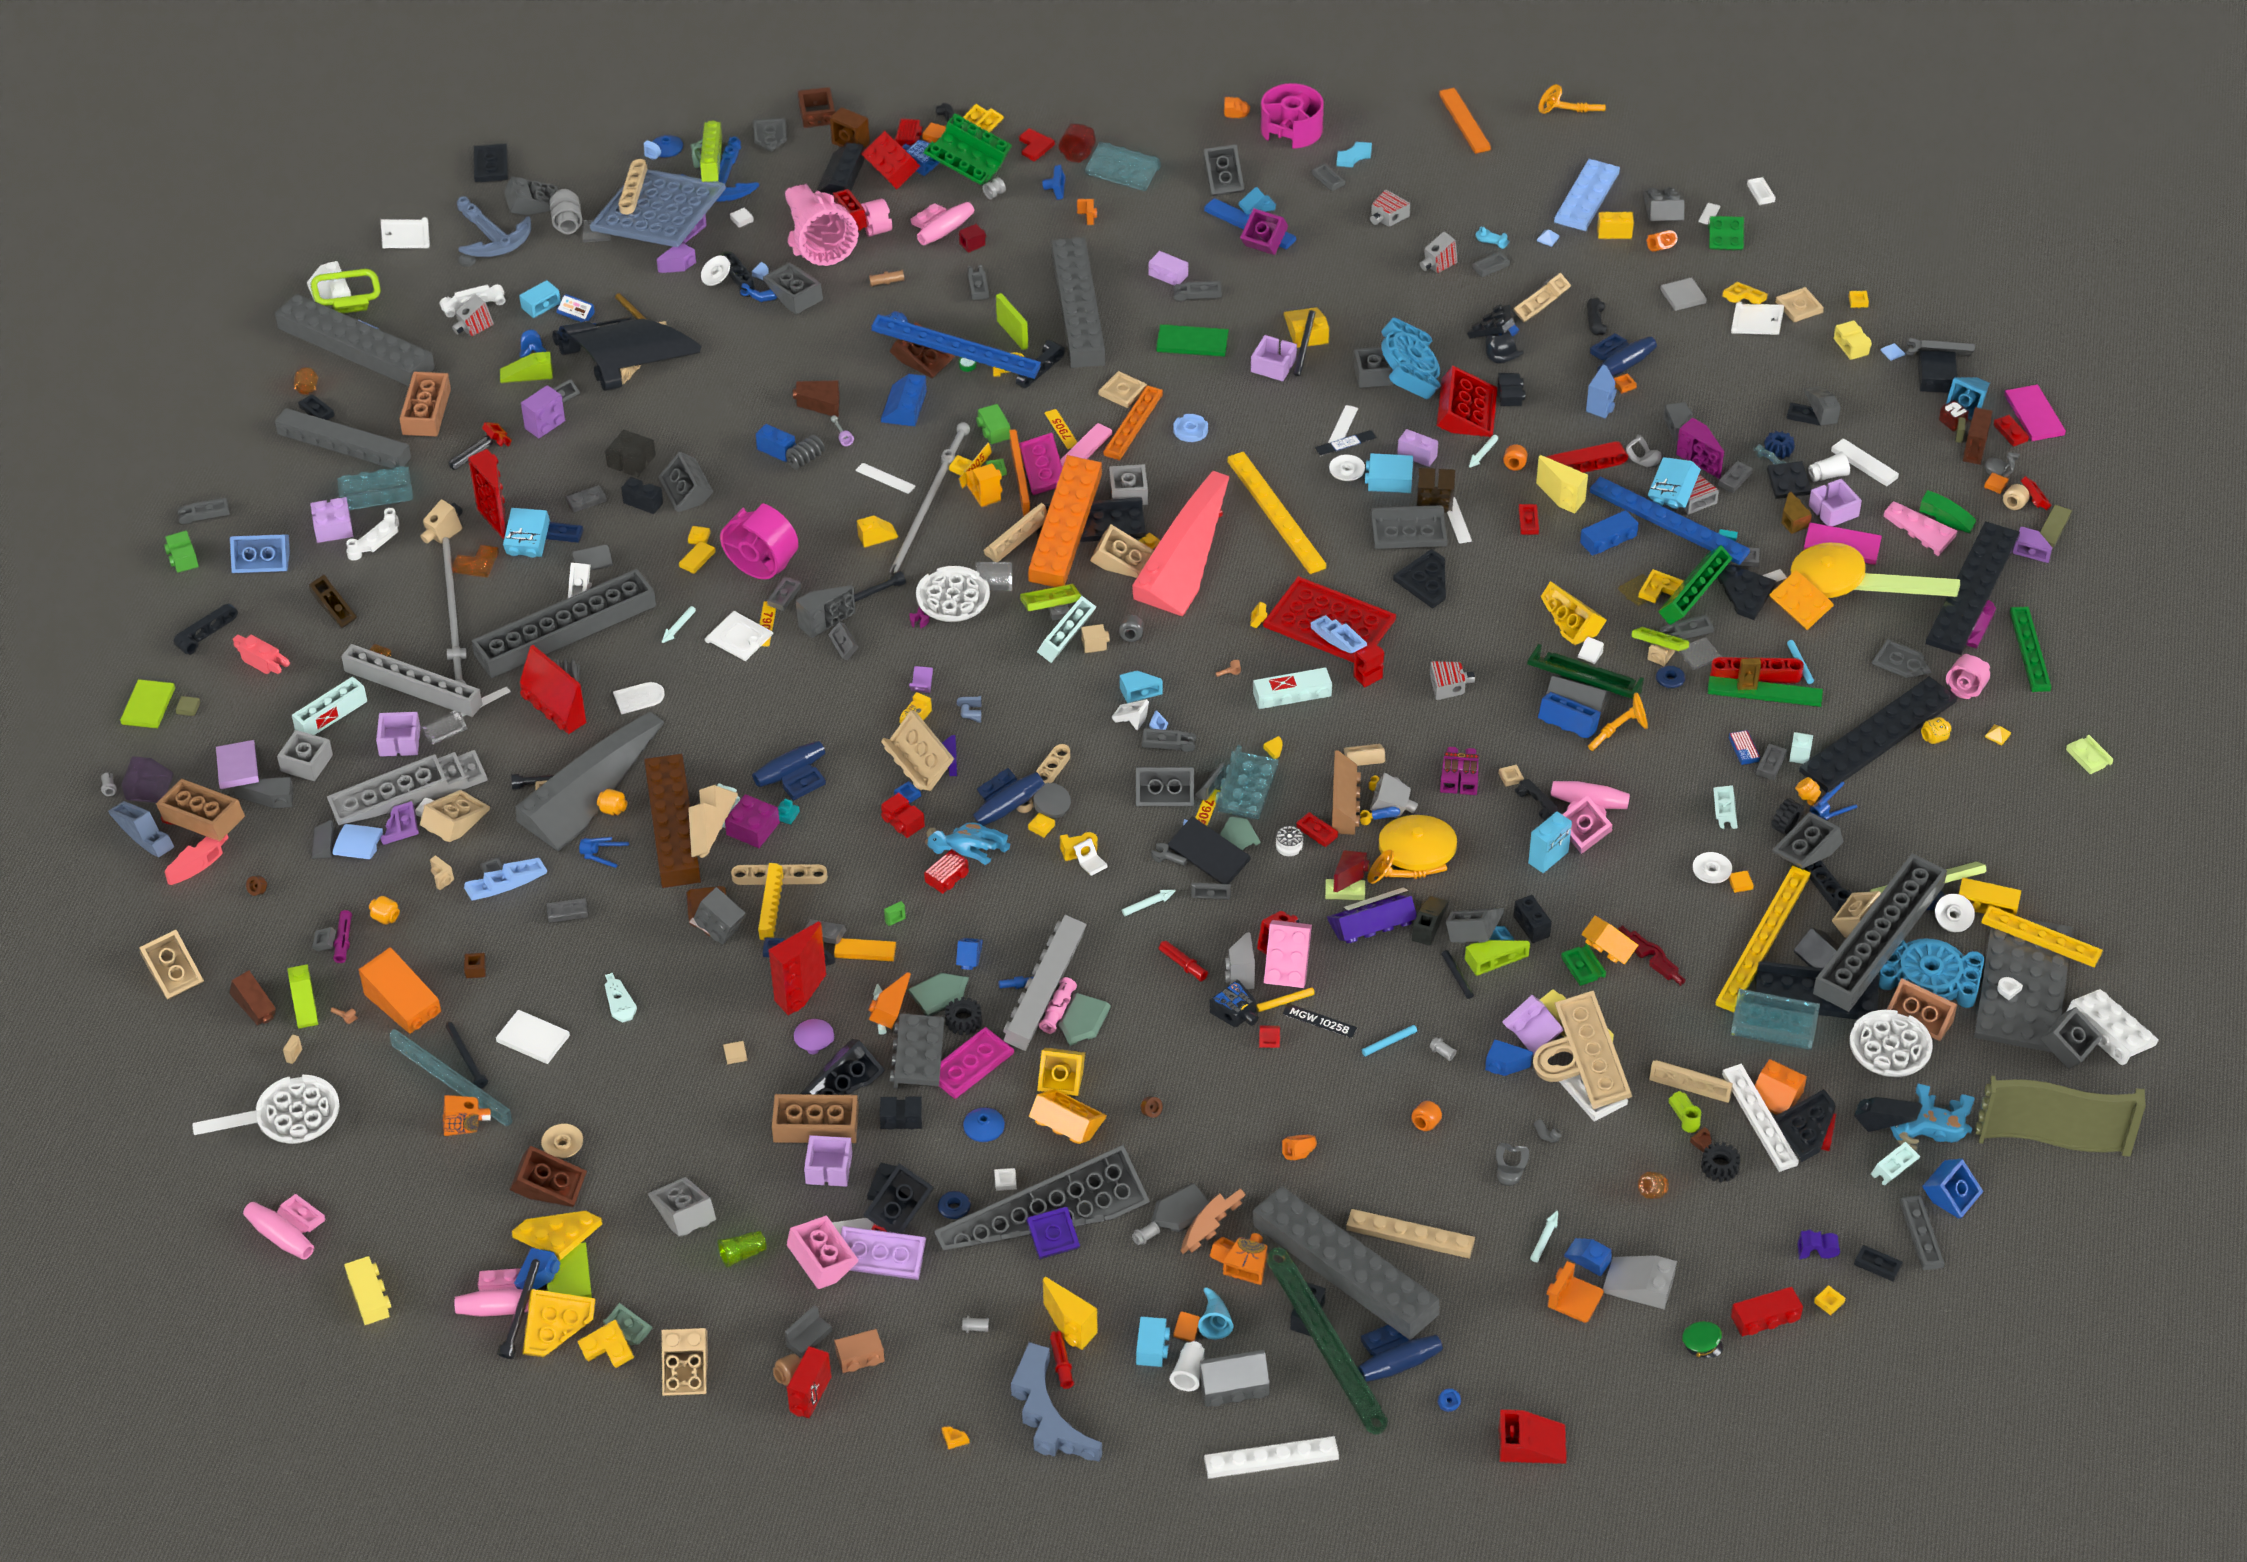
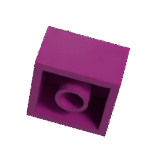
[1240,208,1288,255]
[725,794,780,848]

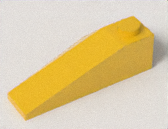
[1540,581,1607,645]

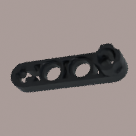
[719,251,754,297]
[1016,340,1065,389]
[173,604,238,655]
[1802,860,1852,913]

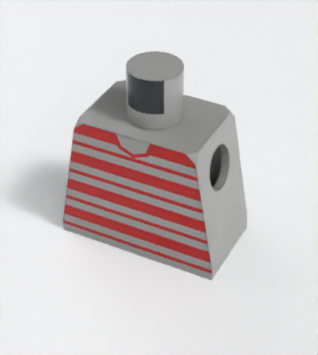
[1370,190,1410,226]
[1420,232,1458,273]
[452,294,494,336]
[1684,475,1719,514]
[1430,661,1475,700]

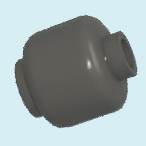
[1119,615,1144,642]

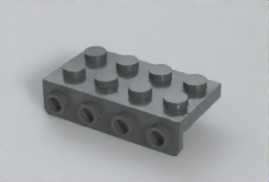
[1371,506,1447,549]
[890,1014,944,1089]

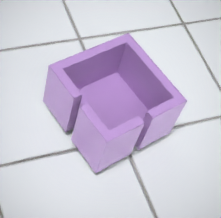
[1251,335,1297,381]
[1809,479,1862,527]
[310,497,353,543]
[376,712,420,757]
[804,1136,852,1186]

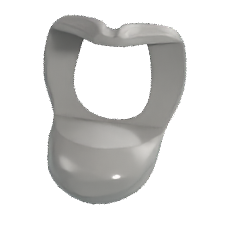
[1626,435,1662,467]

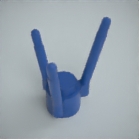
[1810,782,1857,820]
[579,837,629,868]

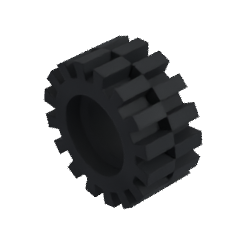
[1771,798,1804,835]
[945,997,982,1035]
[1701,1142,1740,1182]

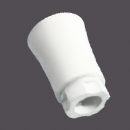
[1808,451,1850,482]
[1170,1341,1205,1391]

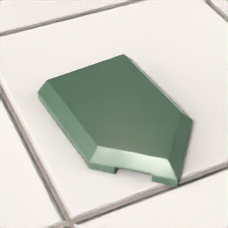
[907,972,969,1016]
[1058,993,1111,1046]

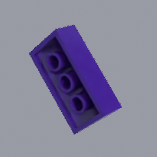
[1327,894,1417,943]

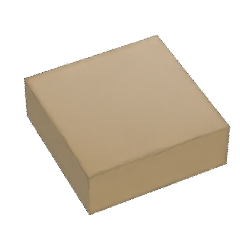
[1499,764,1524,787]
[283,1035,302,1064]
[723,1041,747,1065]

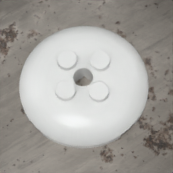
[916,566,990,622]
[1850,1010,1933,1077]
[256,1075,339,1144]

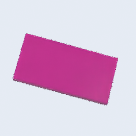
[2004,385,2066,441]
[1019,433,1062,495]
[1803,523,1882,565]
[939,1027,1014,1099]

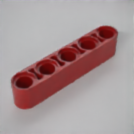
[1546,441,1628,473]
[1710,657,1804,683]

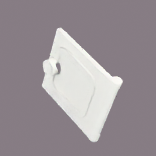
[381,217,430,248]
[1731,301,1784,335]
[704,611,773,661]

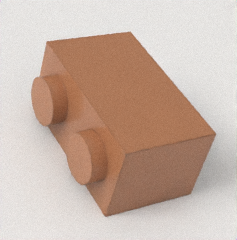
[835,1329,885,1373]

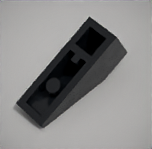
[1854,1097,1923,1132]

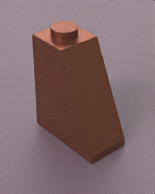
[793,380,839,417]
[230,970,276,1025]

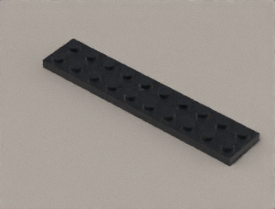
[1925,521,2020,655]
[1799,676,1957,793]

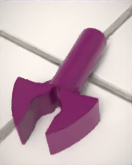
[909,606,930,628]

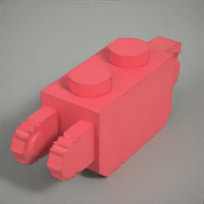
[233,634,290,674]

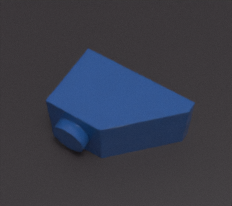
[956,938,983,970]
[1485,1040,1533,1076]
[1564,1238,1612,1277]
[514,1248,560,1290]

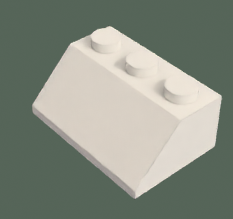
[307,261,351,309]

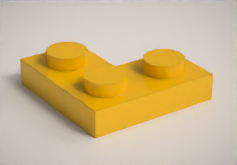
[1722,282,1768,304]
[1638,569,1684,603]
[577,1320,634,1368]

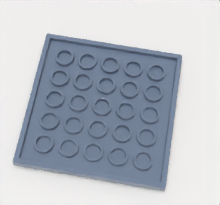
[590,169,726,247]

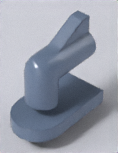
[957,696,981,722]

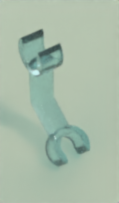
[1753,444,1786,464]

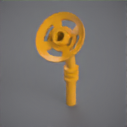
[1538,84,1606,114]
[1588,692,1648,751]
[1367,850,1447,884]

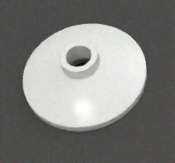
[701,256,730,286]
[1329,455,1365,481]
[1693,852,1732,883]
[1935,894,1975,932]

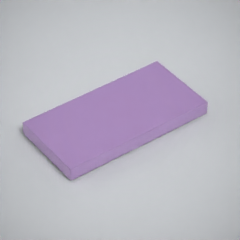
[216,740,259,789]
[841,1226,926,1280]

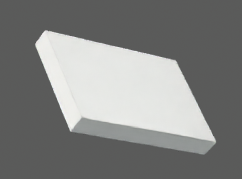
[496,1010,570,1064]
[1559,1075,1628,1122]

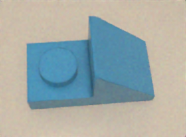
[1239,187,1276,214]

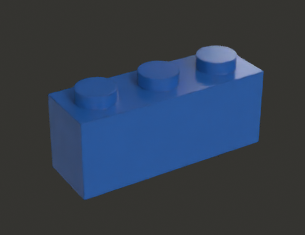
[1580,510,1638,556]
[1538,692,1601,738]

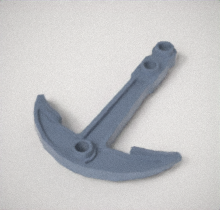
[457,196,531,257]

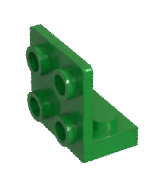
[1708,216,1744,250]

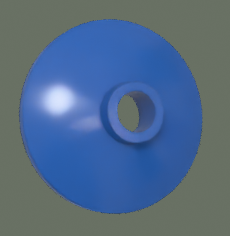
[652,135,683,157]
[963,1108,1005,1142]

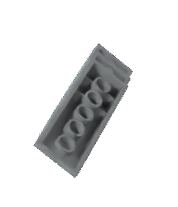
[327,750,488,825]

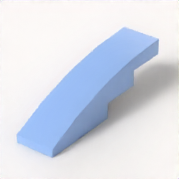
[1311,615,1367,653]
[464,858,547,901]

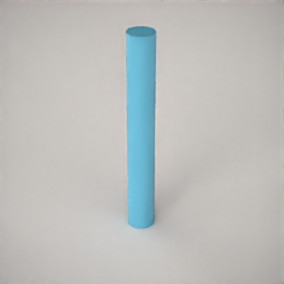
[1787,640,1814,684]
[1362,1025,1417,1057]

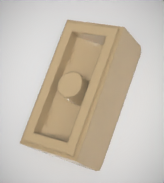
[1344,744,1385,766]

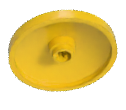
[1791,543,1866,598]
[1379,815,1457,871]

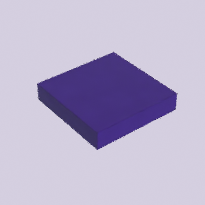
[1026,1207,1080,1259]

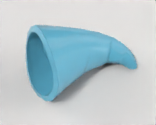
[1198,1287,1234,1340]

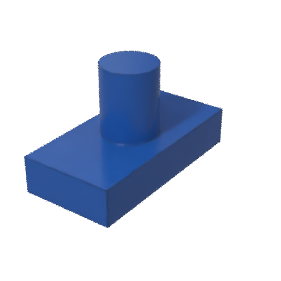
[1042,165,1065,200]

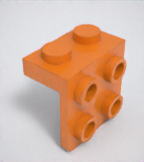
[1547,1261,1603,1323]

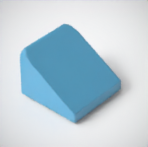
[1489,926,1514,941]

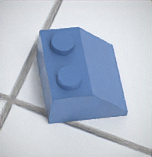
[1586,365,1616,418]

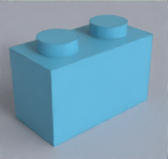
[519,280,561,318]
[1136,1317,1170,1367]

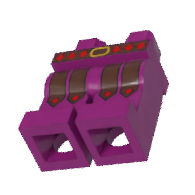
[1440,747,1479,795]

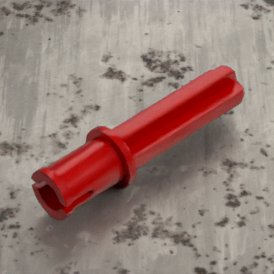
[1159,941,1208,982]
[1050,1331,1074,1389]

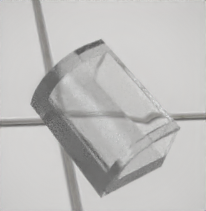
[975,562,1013,591]
[421,711,467,744]

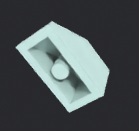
[1789,732,1813,764]

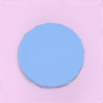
[1173,414,1208,442]

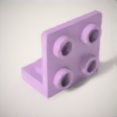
[1503,995,1564,1056]

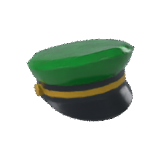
[1682,1321,1723,1358]

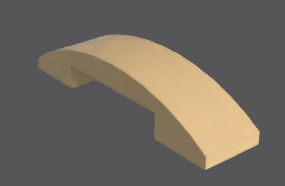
[1513,273,1571,323]

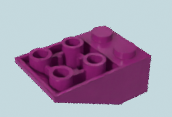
[1676,418,1724,479]

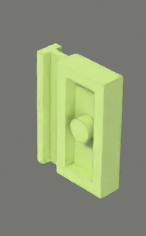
[2066,735,2113,774]

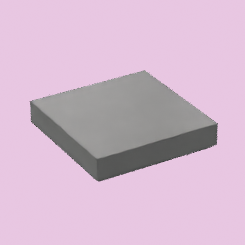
[1660,278,1707,311]

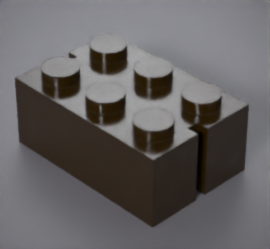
[1417,468,1455,513]

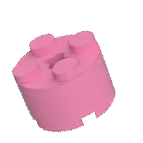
[861,199,892,237]
[1946,654,1990,699]

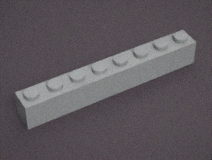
[341,644,482,717]
[1003,915,1087,1051]

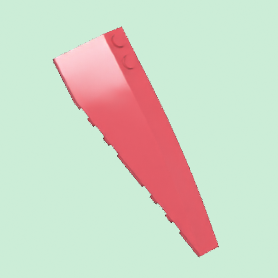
[1132,471,1229,617]

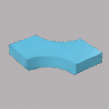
[1337,142,1372,167]

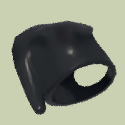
[1485,330,1523,363]

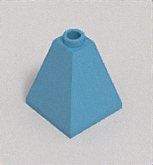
[1944,377,1990,421]

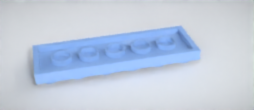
[1554,159,1620,231]

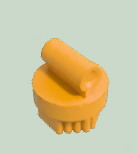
[1795,777,1821,805]

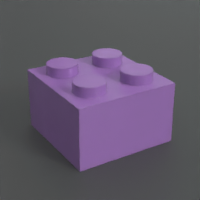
[521,385,565,438]

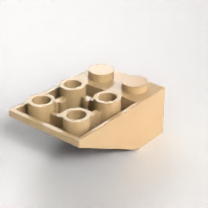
[662,1328,708,1396]

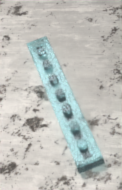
[389,1029,512,1127]

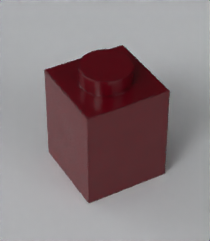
[959,224,986,253]

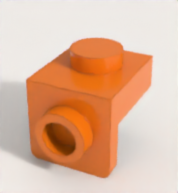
[1077,199,1097,225]

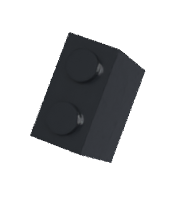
[1918,350,1957,393]

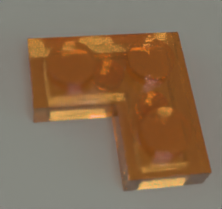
[452,545,499,578]

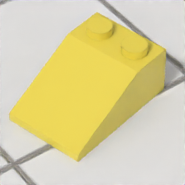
[1536,455,1588,513]

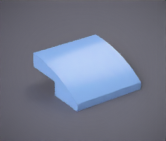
[333,824,383,859]

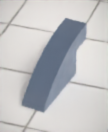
[108,801,174,858]

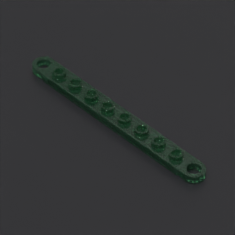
[1267,1247,1388,1435]

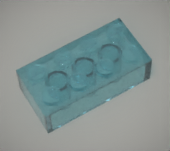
[1731,989,1820,1050]

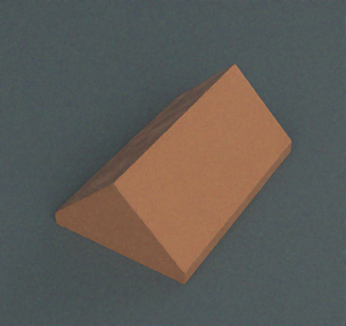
[1887,978,1957,1041]

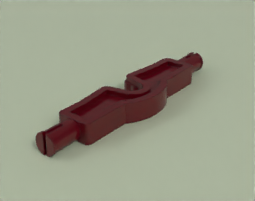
[1618,925,1686,986]

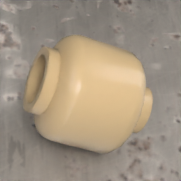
[2003,484,2029,510]

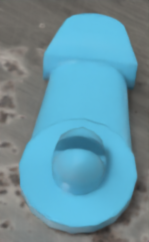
[1476,226,1509,249]

